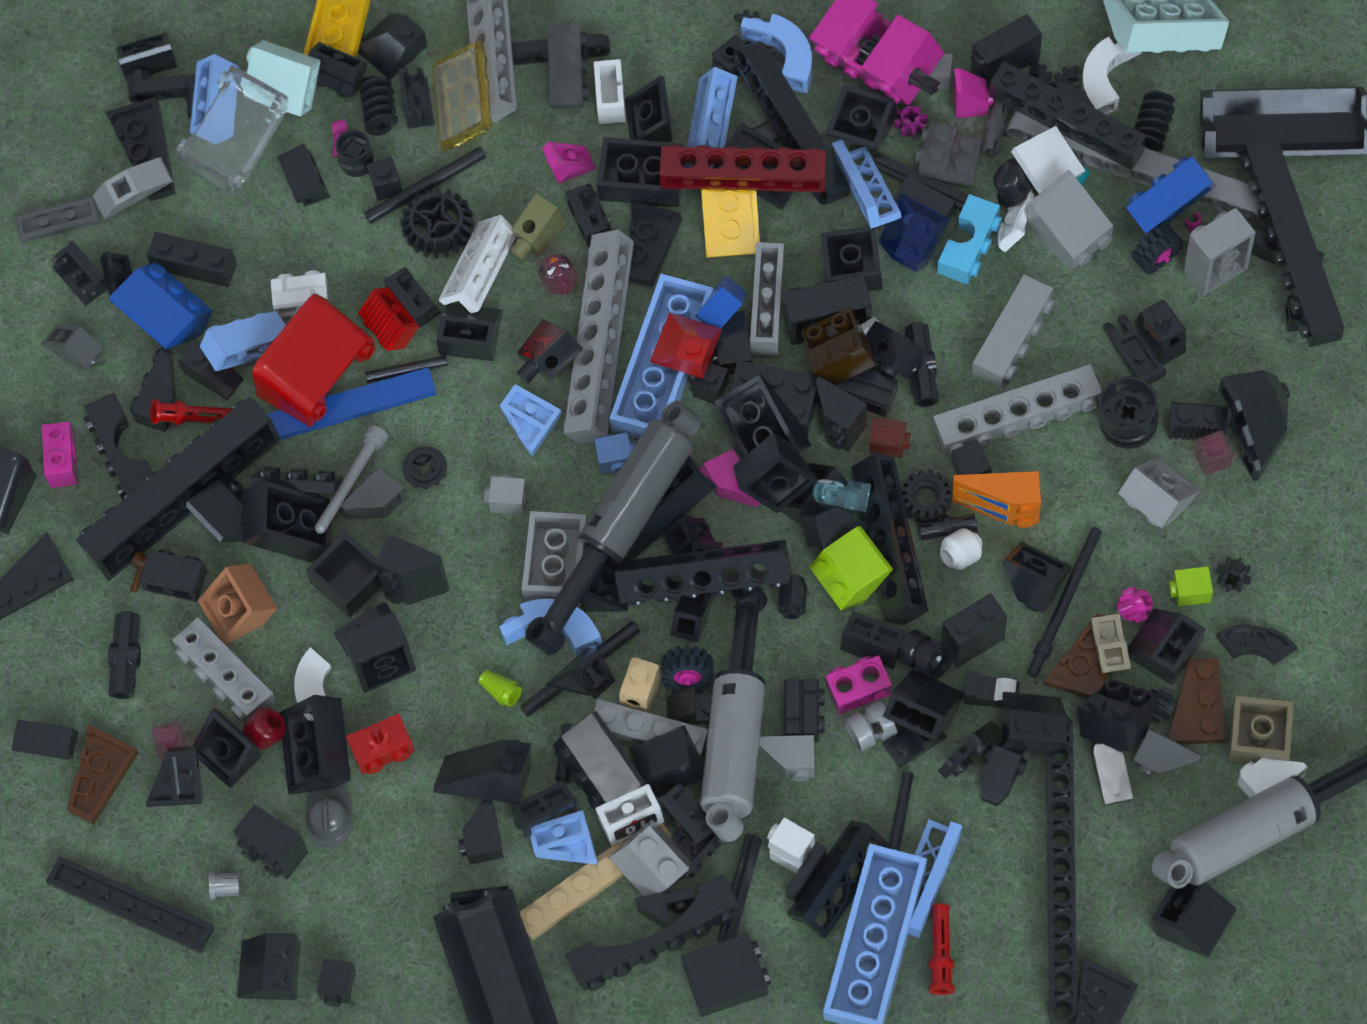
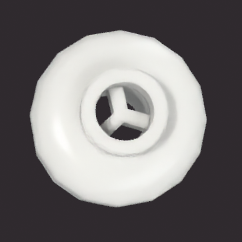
[940,528,982,570]

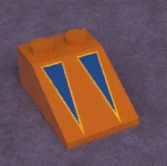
[952,471,1041,528]

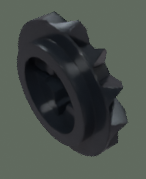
[402,446,447,489]

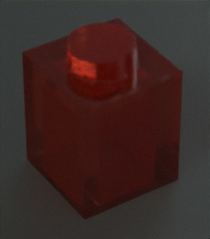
[869,418,911,458]

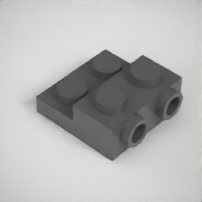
[915,122,983,186]

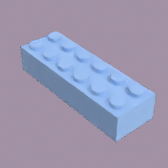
[610,274,713,439]
[823,844,927,1024]

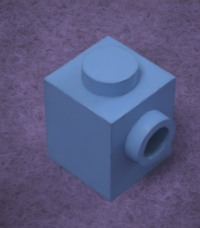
[594,432,635,474]

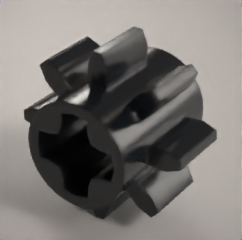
[1216,556,1251,593]
[1150,685,1178,724]

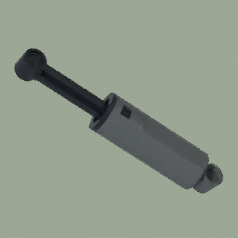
[525,400,701,655]

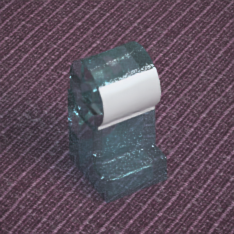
[813,479,871,512]

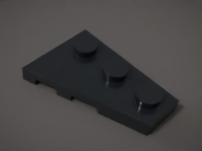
[0,532,73,620]

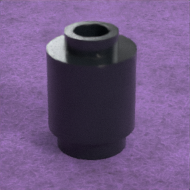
[777,575,808,619]

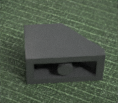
[41,324,102,369]
[1134,729,1204,776]

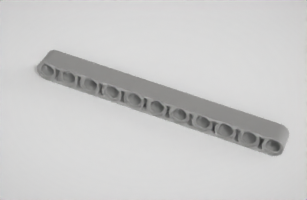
[1006,110,1267,227]

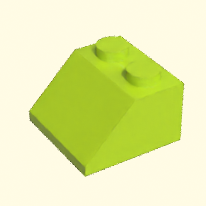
[809,526,893,610]

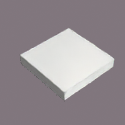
[1011,126,1085,194]

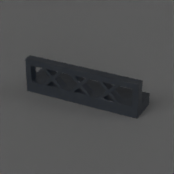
[787,820,889,939]

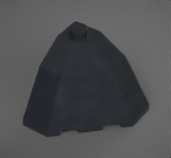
[1219,370,1290,482]

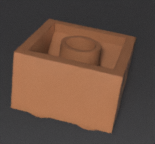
[197,564,278,645]

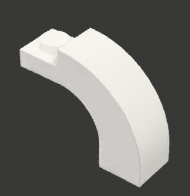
[1081,37,1141,115]

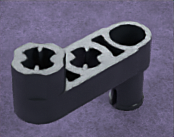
[127,69,196,119]

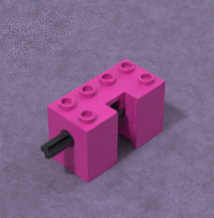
[809,0,945,106]

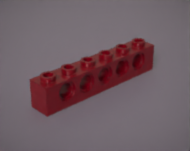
[660,144,826,192]

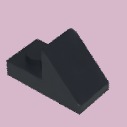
[667,687,712,725]
[883,728,947,768]
[635,886,695,929]

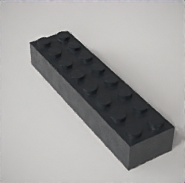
[75,396,281,582]

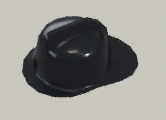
[993,158,1033,208]

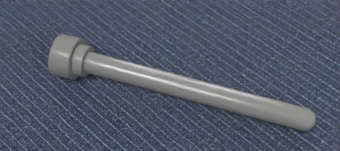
[315,426,388,534]

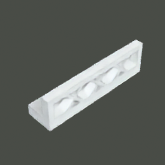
[439,215,516,313]

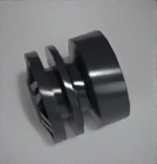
[1098,376,1158,449]

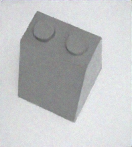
[1026,170,1113,270]

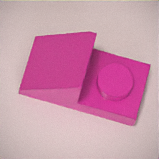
[542,142,596,184]

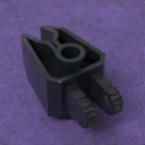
[981,741,1028,807]

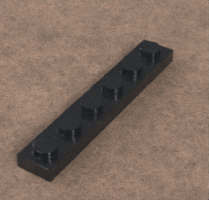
[46,856,214,954]

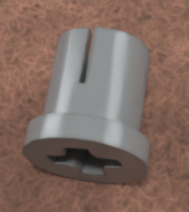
[209,871,239,900]

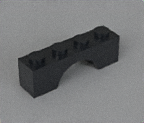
[83,393,153,501]

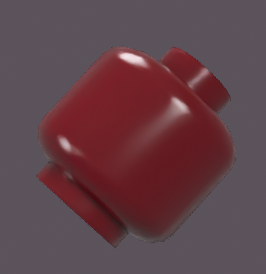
[243,708,286,750]

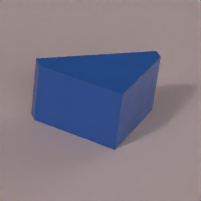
[695,275,747,328]

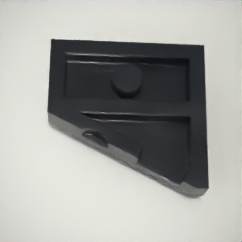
[146,746,203,807]

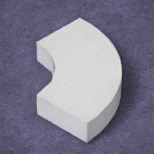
[998,187,1037,252]
[294,647,332,721]

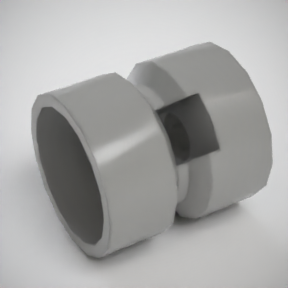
[844,701,897,752]

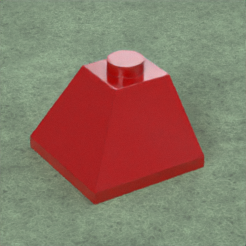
[650,312,722,379]

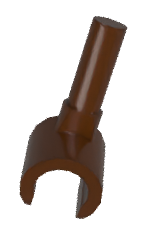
[130,552,147,593]

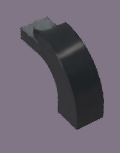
[670,536,723,642]

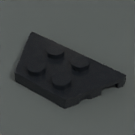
[938,720,1000,779]

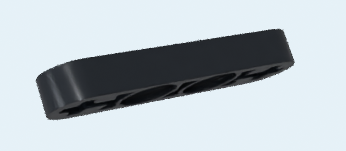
[511,34,611,65]

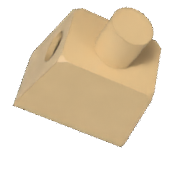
[619,657,662,713]

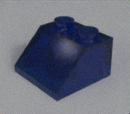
[878,193,949,272]

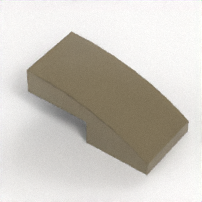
[1090,613,1131,674]

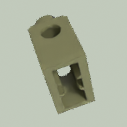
[509,193,567,261]

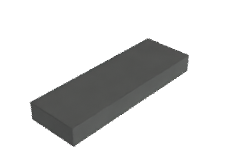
[15,196,101,243]

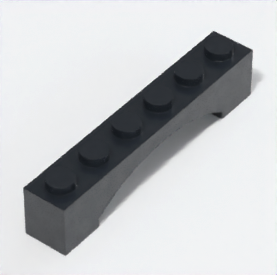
[565,874,742,991]

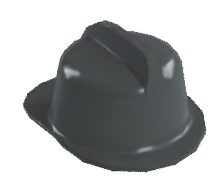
[306,785,352,848]

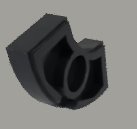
[1216,624,1297,665]

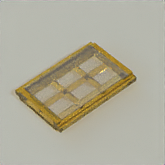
[433,41,492,151]

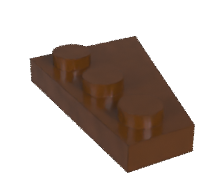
[1168,658,1225,744]
[67,724,139,825]

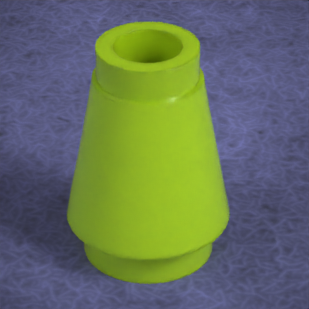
[479,670,522,707]

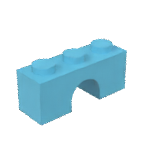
[937,194,1002,285]

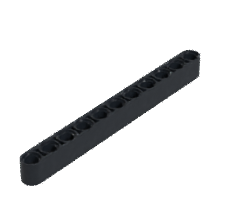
[1046,716,1077,1024]

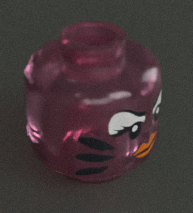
[538,254,578,295]

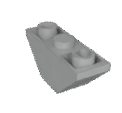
[93,157,173,220]

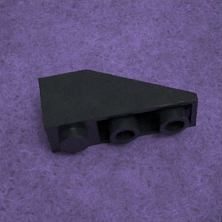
[130,346,176,432]

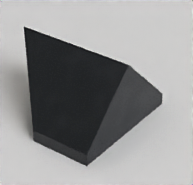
[545,648,615,700]

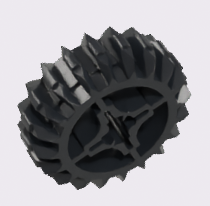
[400,187,474,259]

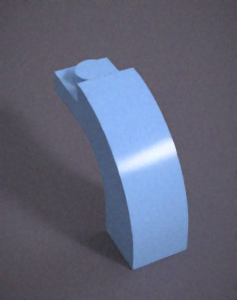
[741,14,812,93]
[499,599,602,657]

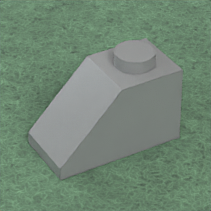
[759,735,815,782]

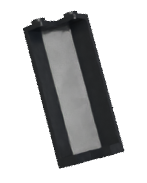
[1200,86,1367,158]
[433,887,558,1024]

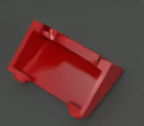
[252,293,375,427]

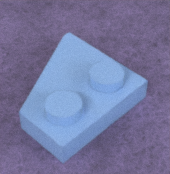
[500,384,562,456]
[530,810,598,864]

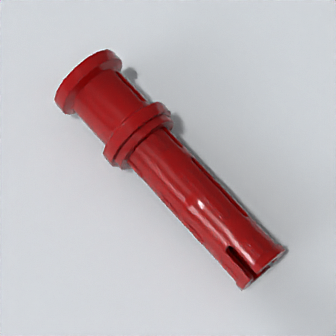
[150,399,232,426]
[928,904,955,995]

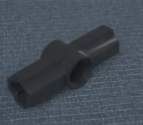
[905,322,938,408]
[108,611,141,699]

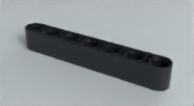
[733,41,850,205]

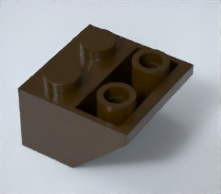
[801,307,876,385]

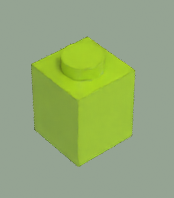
[1168,566,1213,607]

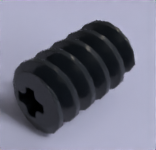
[358,76,398,136]
[1134,90,1175,152]

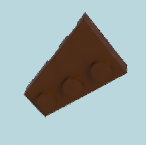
[1043,613,1124,698]

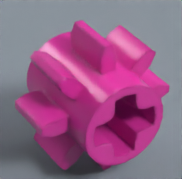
[1117,586,1153,623]

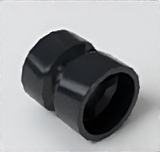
[335,129,374,177]
[898,629,953,679]

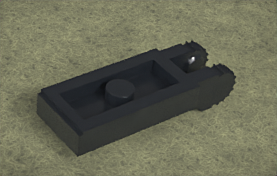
[1103,314,1166,384]

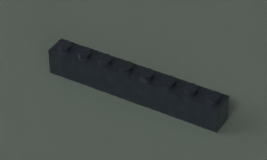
[1240,136,1345,347]

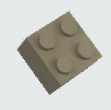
[1228,696,1294,764]

